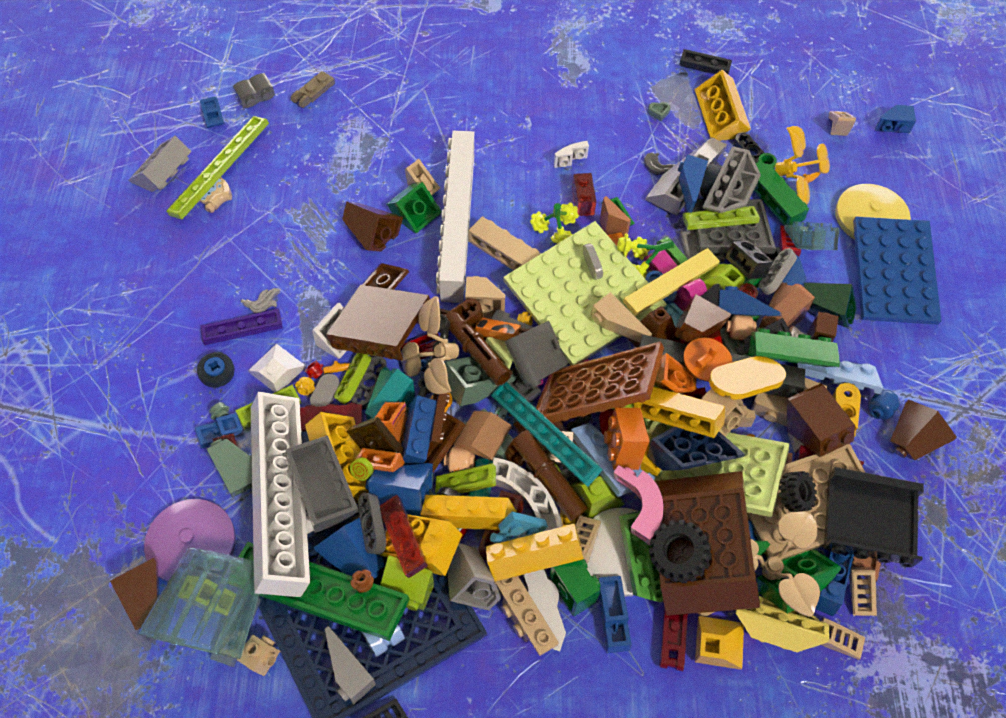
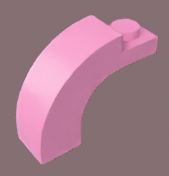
[614,465,663,545]

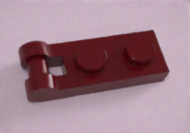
[659,605,688,671]

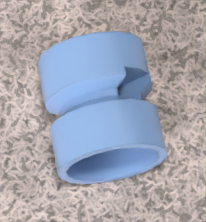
[361,625,405,657]

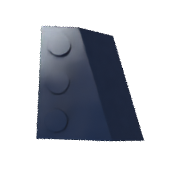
[647,427,745,471]

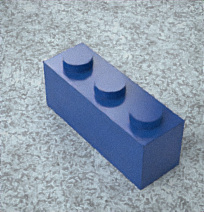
[401,395,437,465]

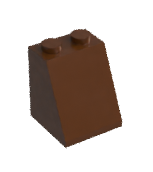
[787,383,855,457]

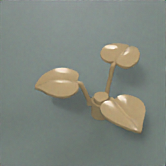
[401,296,459,394]
[751,512,820,617]

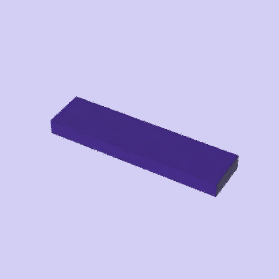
[200,308,283,346]

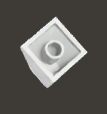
[248,344,306,392]

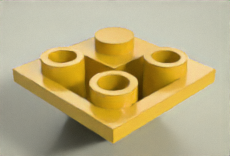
[695,616,744,670]

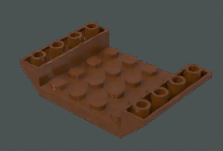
[655,471,761,616]

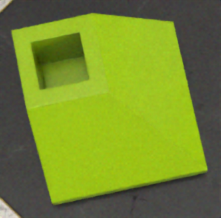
[697,264,746,291]

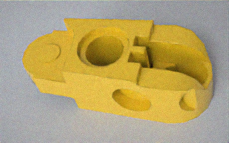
[832,383,861,437]

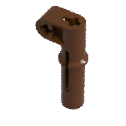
[445,298,512,386]
[505,430,588,521]

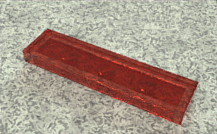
[380,495,428,578]

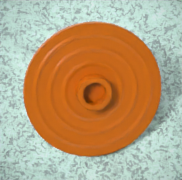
[683,338,733,382]

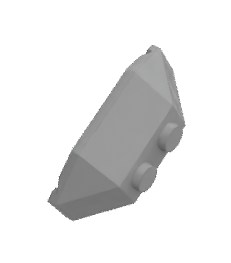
[703,146,761,213]

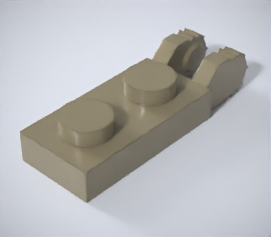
[290,71,335,108]

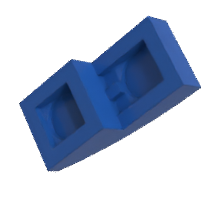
[200,96,224,128]
[195,413,243,449]

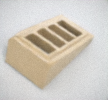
[575,516,601,564]
[849,567,877,616]
[821,618,865,660]

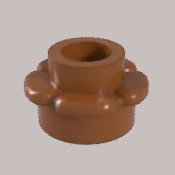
[350,570,374,592]

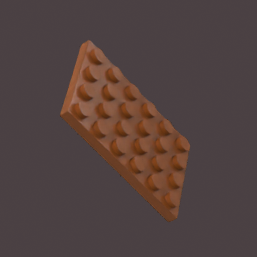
[536,341,664,423]

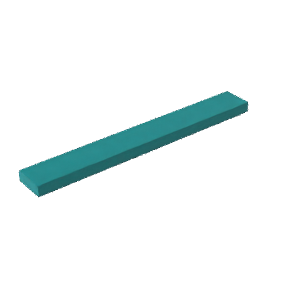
[491,382,603,487]

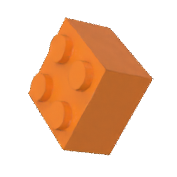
[604,407,650,470]

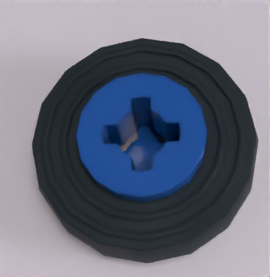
[197,352,235,388]

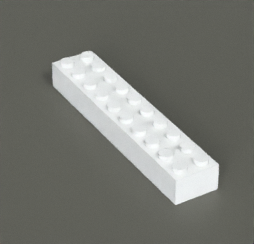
[436,131,474,303]
[251,392,310,597]

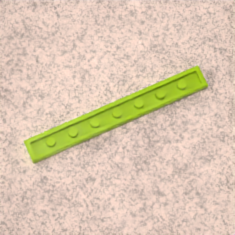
[166,116,269,219]

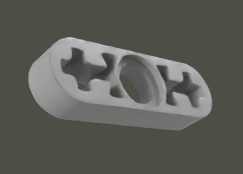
[759,248,797,295]

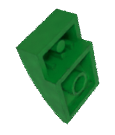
[757,549,841,614]

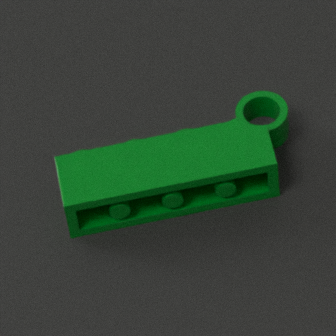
[754,153,809,228]

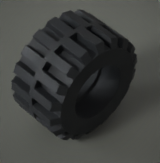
[649,520,712,583]

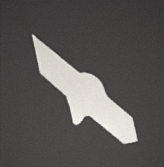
[524,569,566,651]

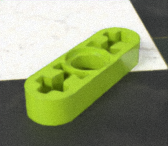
[334,353,371,404]

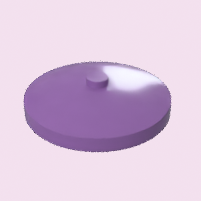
[144,499,236,586]

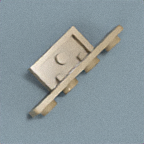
[495,576,559,656]

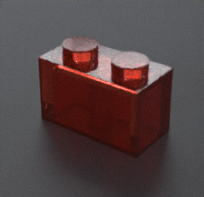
[572,173,597,216]

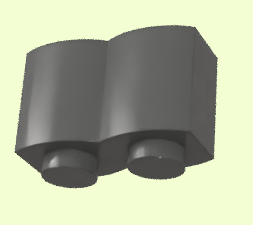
[233,73,275,108]

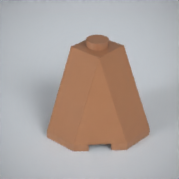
[759,282,815,329]

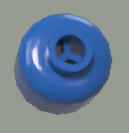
[868,390,900,420]

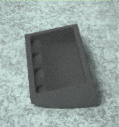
[285,435,358,533]

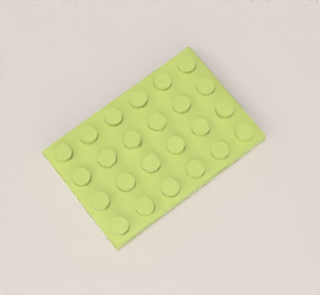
[646,424,789,517]

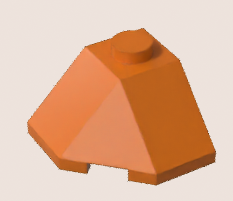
[654,353,697,393]

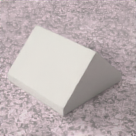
[312,303,346,359]

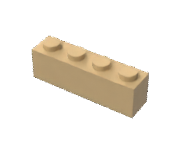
[468,216,541,271]

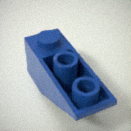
[815,550,854,616]

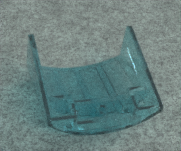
[137,548,260,659]

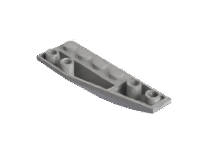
[645,137,727,216]

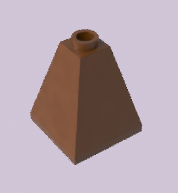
[628,306,680,348]

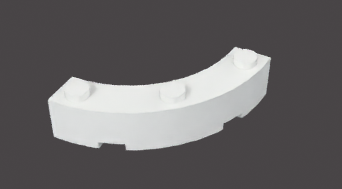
[493,457,563,531]

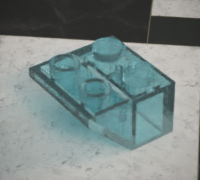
[785,222,839,250]

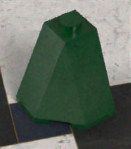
[803,283,857,327]

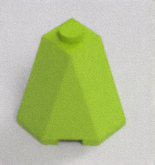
[570,476,625,519]

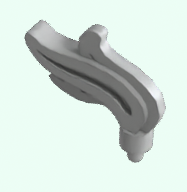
[241,288,280,313]

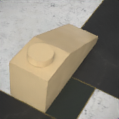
[590,292,652,342]

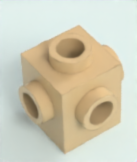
[236,634,280,676]

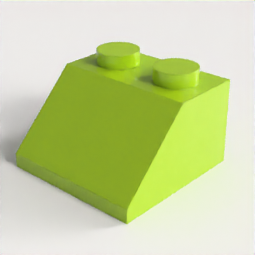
[380,555,434,611]

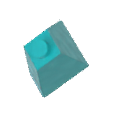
[365,367,415,420]

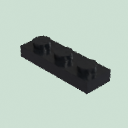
[679,49,732,74]

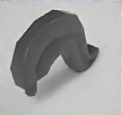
[644,152,676,175]

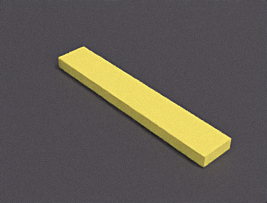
[623,248,720,316]

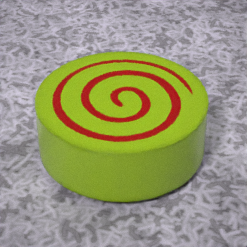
[350,457,373,481]

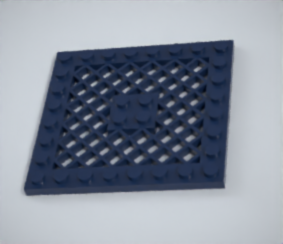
[252,505,487,718]

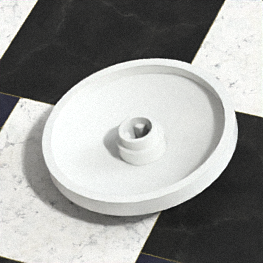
[580,508,636,597]

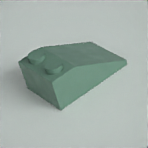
[445,357,517,406]

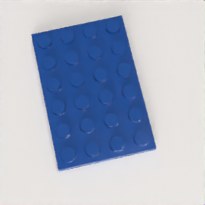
[853,216,941,325]

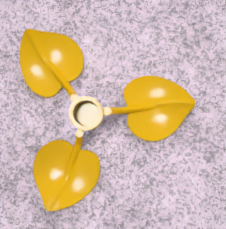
[775,126,830,204]

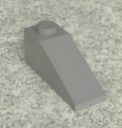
[325,626,376,705]

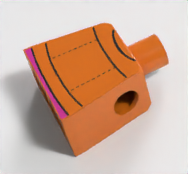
[375,402,407,445]

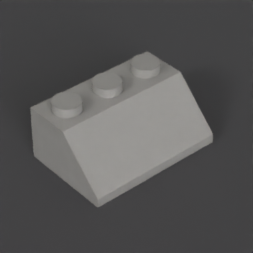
[129,136,191,192]

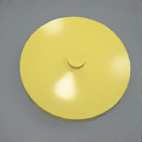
[835,184,911,239]

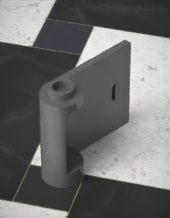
[504,321,569,388]

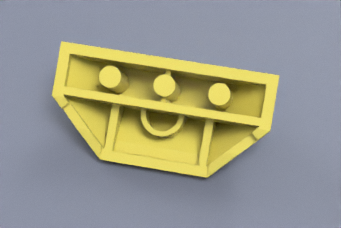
[736,596,829,652]

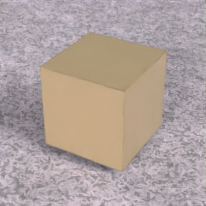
[701,388,746,437]

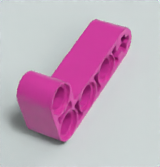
[644,250,707,312]

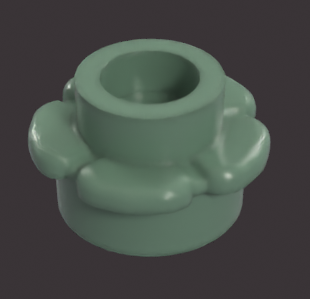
[209,402,229,420]

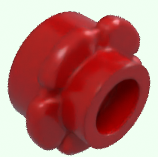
[305,360,323,379]

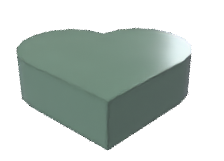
[648,102,671,121]

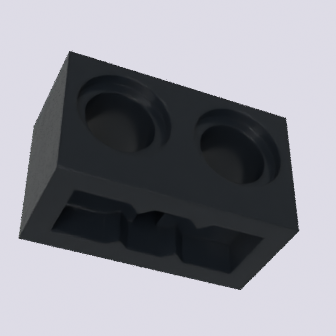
[725,240,773,280]

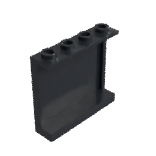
[824,467,924,568]

